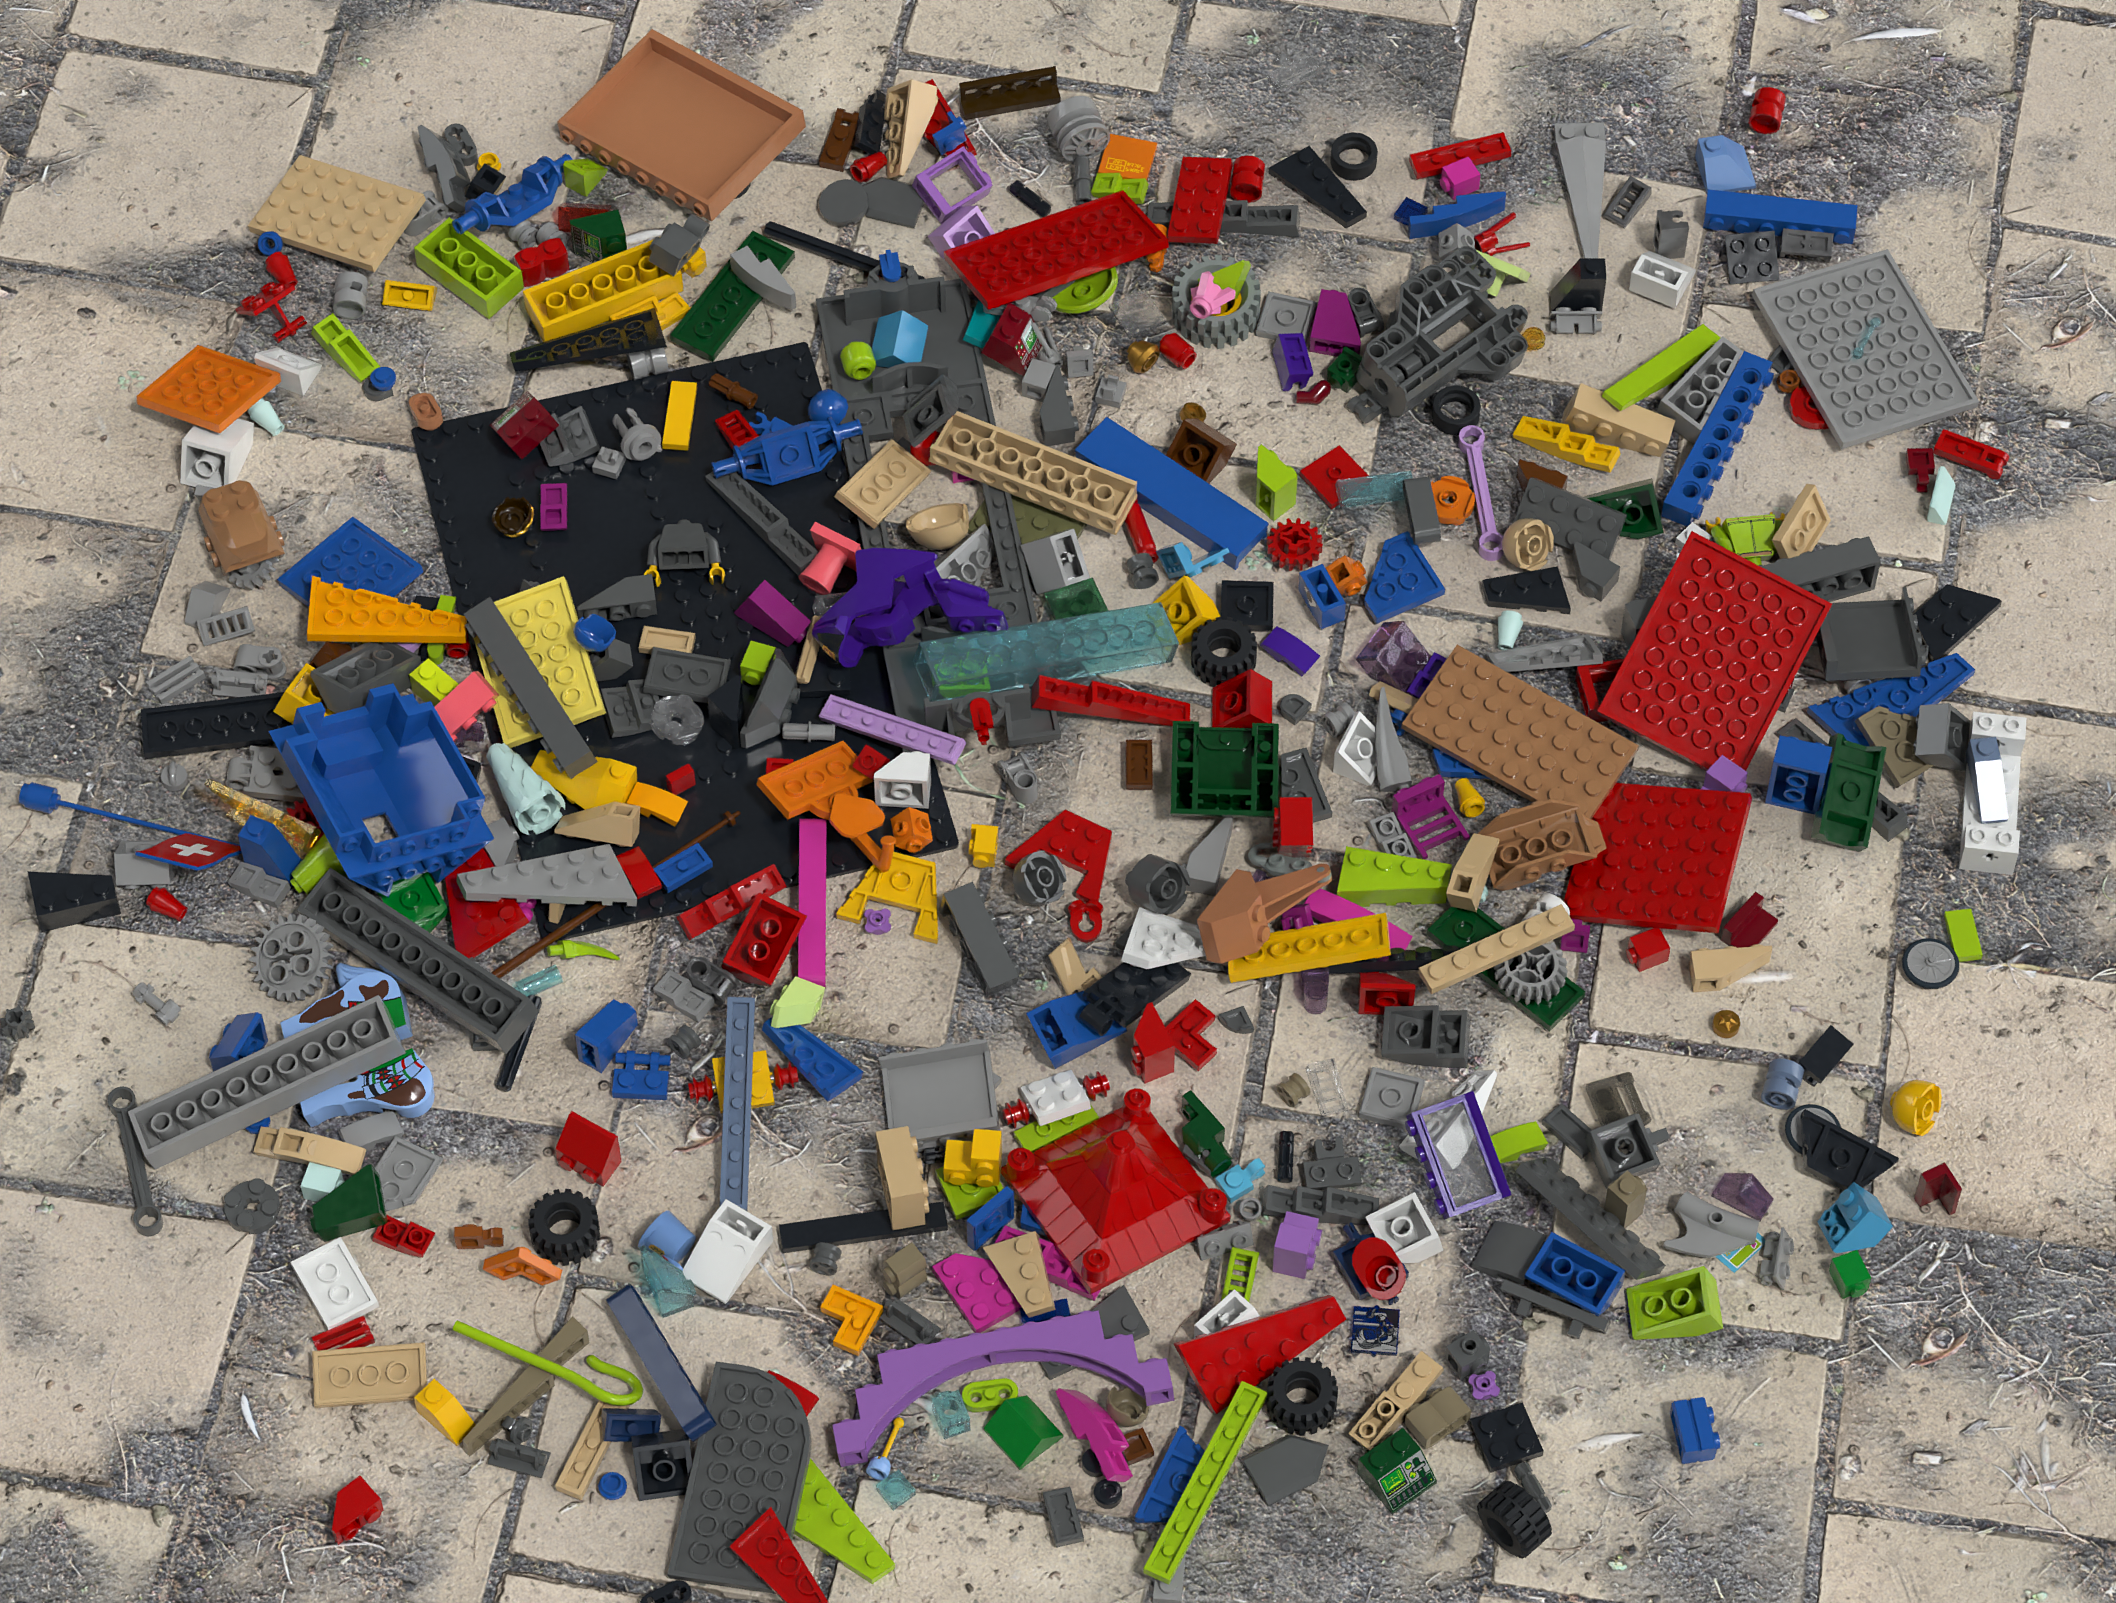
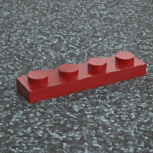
[1409,132,1512,179]

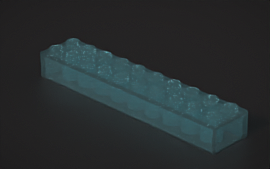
[913,602,1179,702]

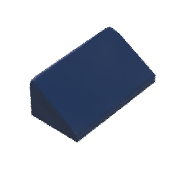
[602,1408,661,1442]

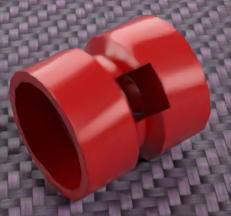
[1748,87,1786,134]
[1230,155,1265,203]

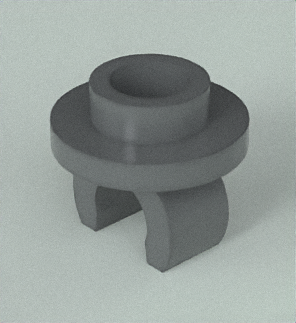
[502,1416,533,1444]

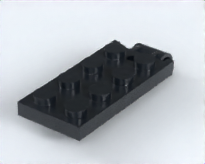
[1079,962,1191,1036]

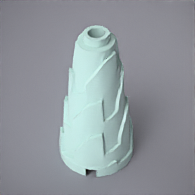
[486,743,565,835]

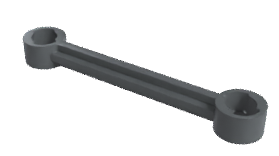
[108,1086,164,1237]

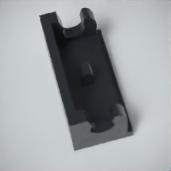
[1798,1025,1854,1087]

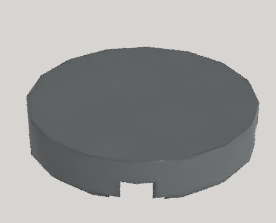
[819,179,869,227]

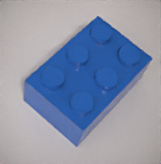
[1765,735,1832,815]

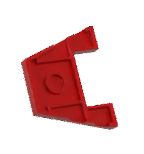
[1005,809,1112,903]

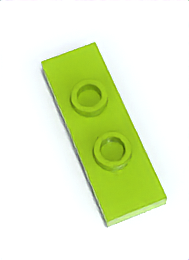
[1014,1104,1099,1153]

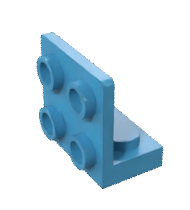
[1156,542,1230,579]

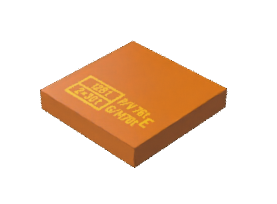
[1098,134,1157,181]

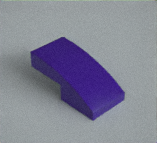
[1260,626,1320,677]
[1407,652,1447,699]

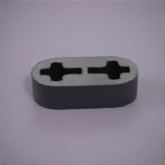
[640,1580,692,1603]

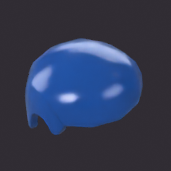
[808,389,848,425]
[573,614,616,652]

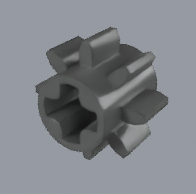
[0,1006,35,1041]

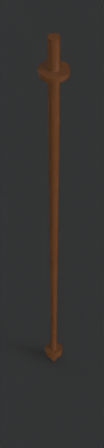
[491,811,741,979]

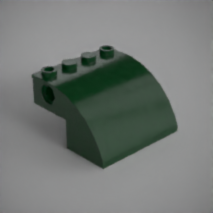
[1170,721,1279,818]

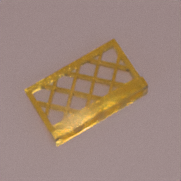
[204,778,321,854]

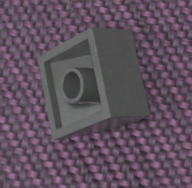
[1914,703,1971,771]

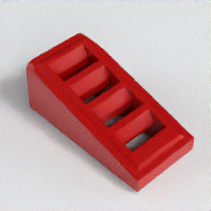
[715,410,759,449]

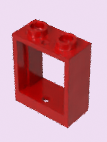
[1575,658,1625,722]

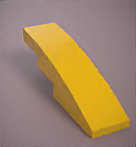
[1513,416,1621,473]

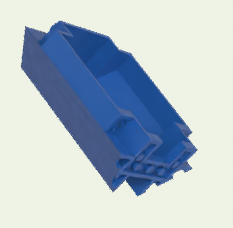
[269,683,495,897]

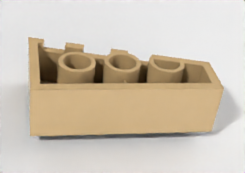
[1561,383,1675,457]

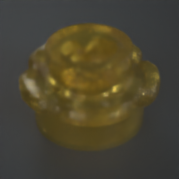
[1522,327,1546,351]

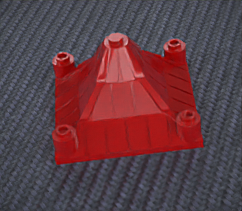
[1001,1088,1231,1295]

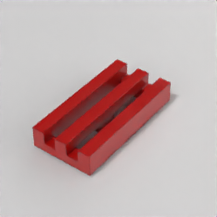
[312,1316,375,1351]

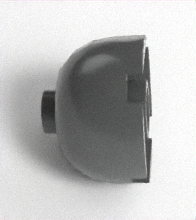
[1012,850,1066,906]

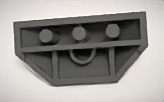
[740,648,800,748]

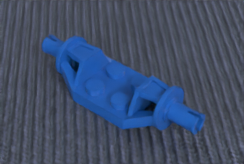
[452,154,573,234]
[711,417,863,485]

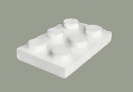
[291,1237,379,1330]

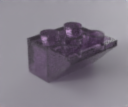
[1356,621,1431,693]

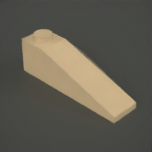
[884,79,938,180]

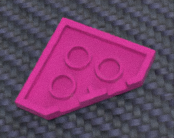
[932,1253,1023,1333]

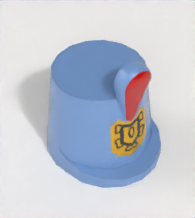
[638,1210,696,1275]

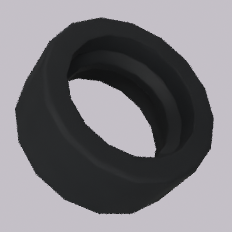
[1330,132,1378,181]
[1431,385,1481,436]

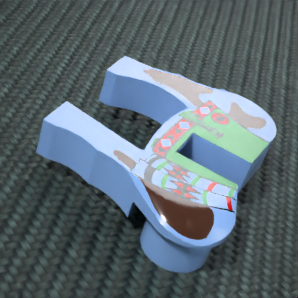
[280,963,435,1127]

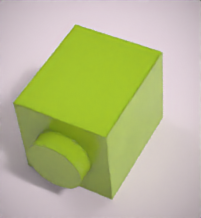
[740,641,776,685]

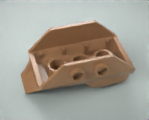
[198,480,285,576]
[1478,799,1607,891]

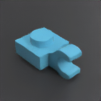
[1215,1158,1265,1203]

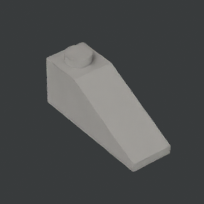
[1182,817,1233,896]

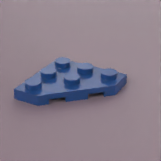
[1364,531,1445,624]

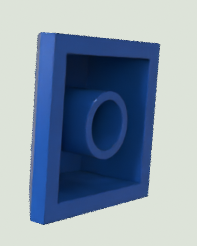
[209,1012,268,1072]

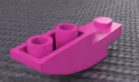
[1055,1388,1133,1482]

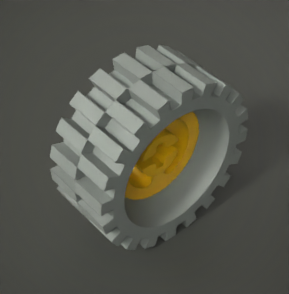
[1172,255,1261,349]

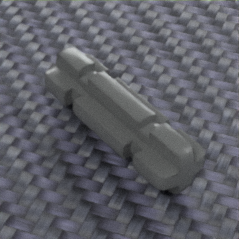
[1514,1462,1552,1513]

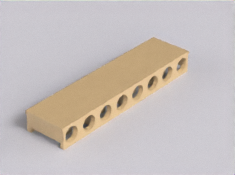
[929,411,1138,535]

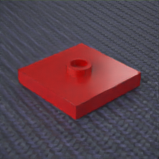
[1299,445,1372,510]

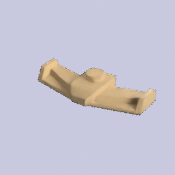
[1048,938,1137,1029]

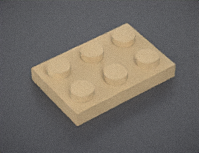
[1772,484,1831,559]

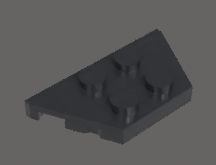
[1913,584,2002,662]
[1800,1109,1899,1191]

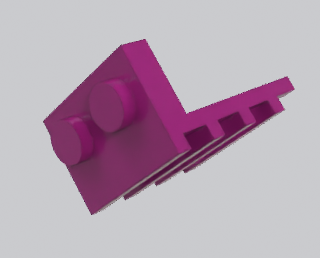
[1392,774,1470,860]

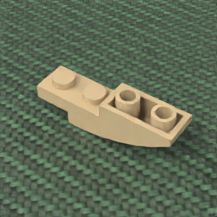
[253,1126,366,1175]
[1348,1351,1444,1451]

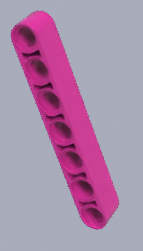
[798,819,827,989]

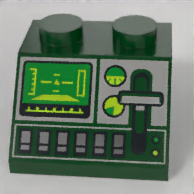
[569,210,627,263]
[1357,1428,1437,1515]

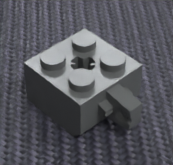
[1584,1114,1670,1189]

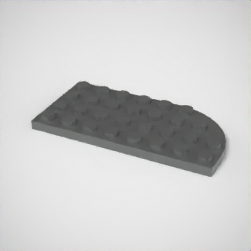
[667,1361,811,1594]

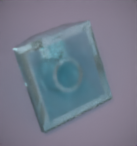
[639,1245,696,1318]

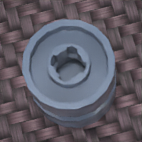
[1761,1058,1804,1110]

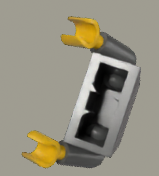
[644,519,725,587]

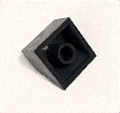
[631,1429,692,1501]

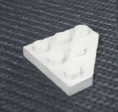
[1121,907,1206,969]

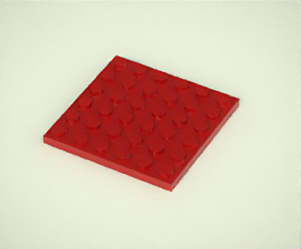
[1564,783,1752,933]

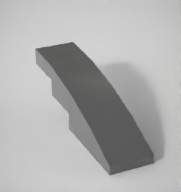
[1262,1185,1379,1225]

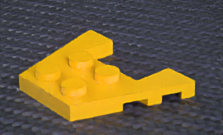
[836,852,938,944]

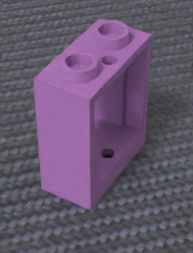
[912,146,993,224]

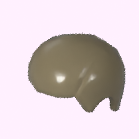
[1106,1387,1149,1427]

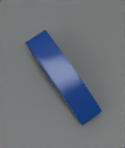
[1408,191,1506,239]

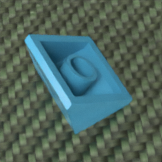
[872,310,928,368]

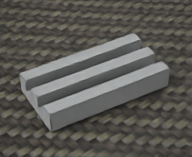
[146,656,206,705]

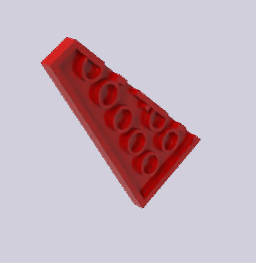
[445,848,529,958]
[1173,1295,1346,1414]

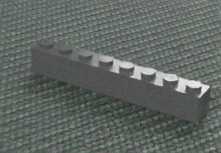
[464,597,598,779]

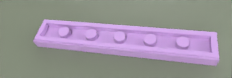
[819,694,966,765]

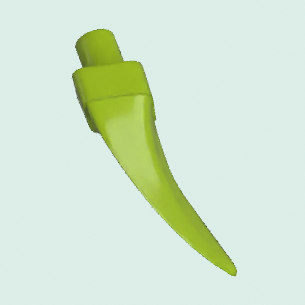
[547,940,620,960]

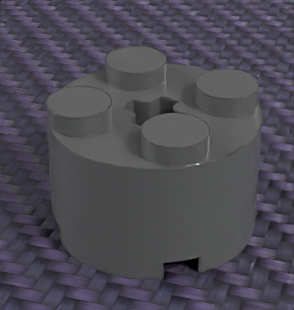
[1125,854,1190,914]

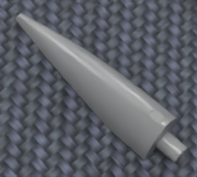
[1375,687,1412,792]

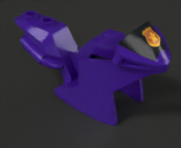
[812,548,1009,667]

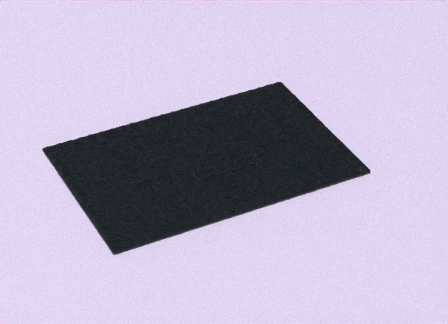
[412,342,959,942]

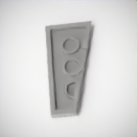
[1487,634,1603,673]

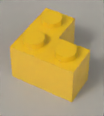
[943,1129,1002,1187]

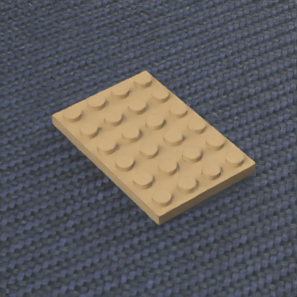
[248,155,426,272]

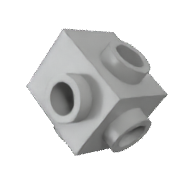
[1439,223,1475,263]

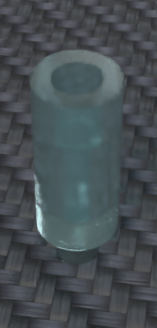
[515,965,563,997]

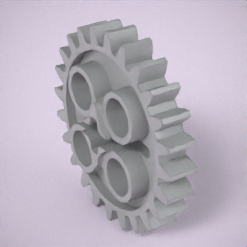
[249,914,335,1002]

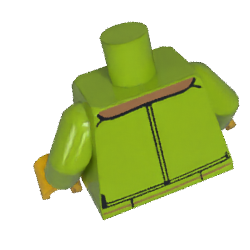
[1705,512,1785,565]

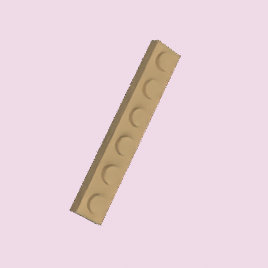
[1418,904,1575,994]

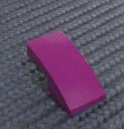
[540,483,567,531]

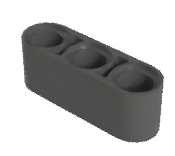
[1403,476,1441,545]

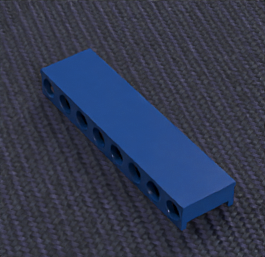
[1075,417,1269,570]

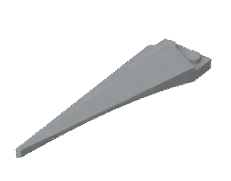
[1554,122,1606,258]

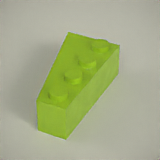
[1337,846,1452,907]

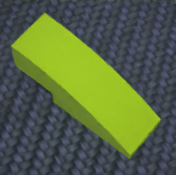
[311,313,380,383]

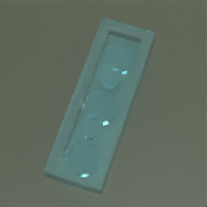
[1335,471,1413,508]

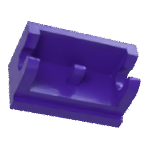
[1272,333,1314,391]

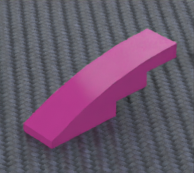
[1303,888,1413,950]
[994,1225,1101,1301]

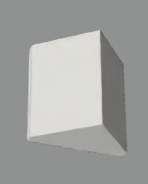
[255,347,322,396]
[1333,711,1377,786]

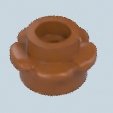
[1776,370,1802,394]

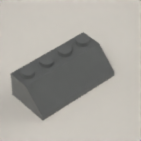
[311,642,420,713]

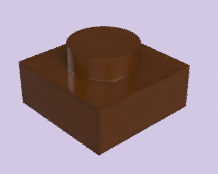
[1122,1427,1154,1466]

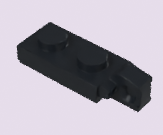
[854,90,885,155]

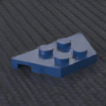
[1135,1426,1205,1523]

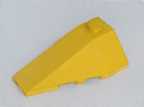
[531,750,637,810]

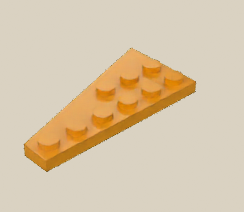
[307,576,467,643]

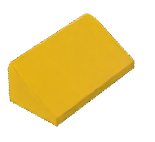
[382,280,438,311]

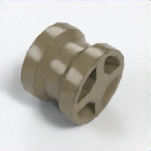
[1276,1073,1311,1108]

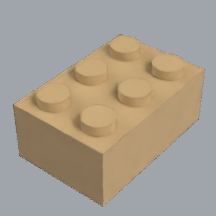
[876,1126,929,1230]

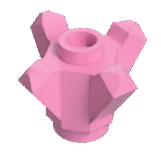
[1190,271,1235,319]

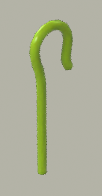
[453,1320,644,1406]

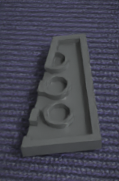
[1040,1285,1150,1380]

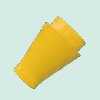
[1454,778,1485,818]

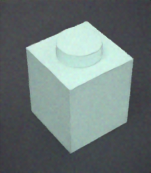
[301,1162,345,1202]

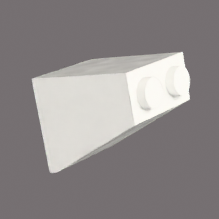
[180,419,254,488]

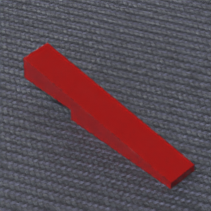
[1032,675,1190,726]

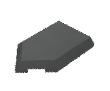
[862,177,924,229]
[1240,1434,1329,1506]

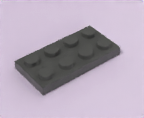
[1513,477,1627,560]

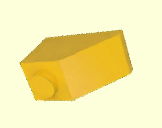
[414,1379,476,1446]

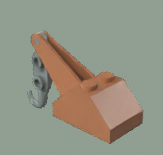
[1197,843,1332,964]

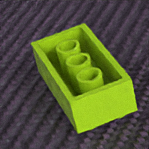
[414,217,524,319]

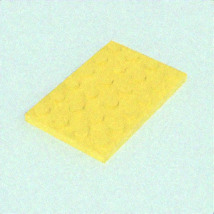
[474,576,606,748]

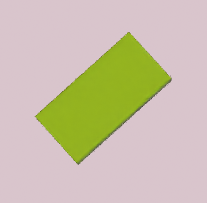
[1944,908,1983,962]

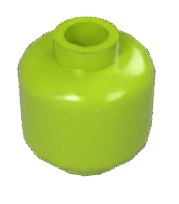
[840,341,876,380]

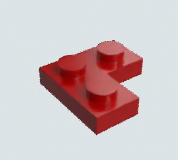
[1165,999,1217,1072]

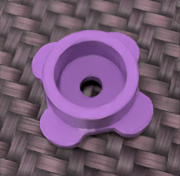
[864,908,891,935]
[1468,1371,1500,1400]

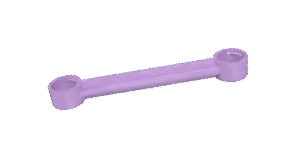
[1458,425,1504,561]

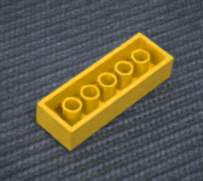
[523,237,684,342]

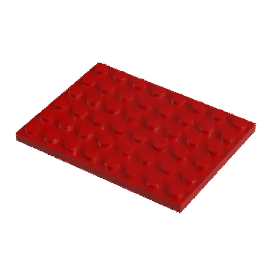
[1596,531,1832,771]

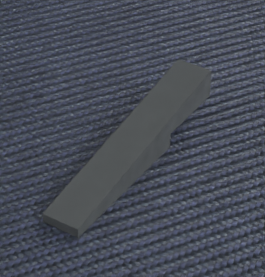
[1147,200,1300,237]
[705,471,818,576]
[1777,718,1907,842]

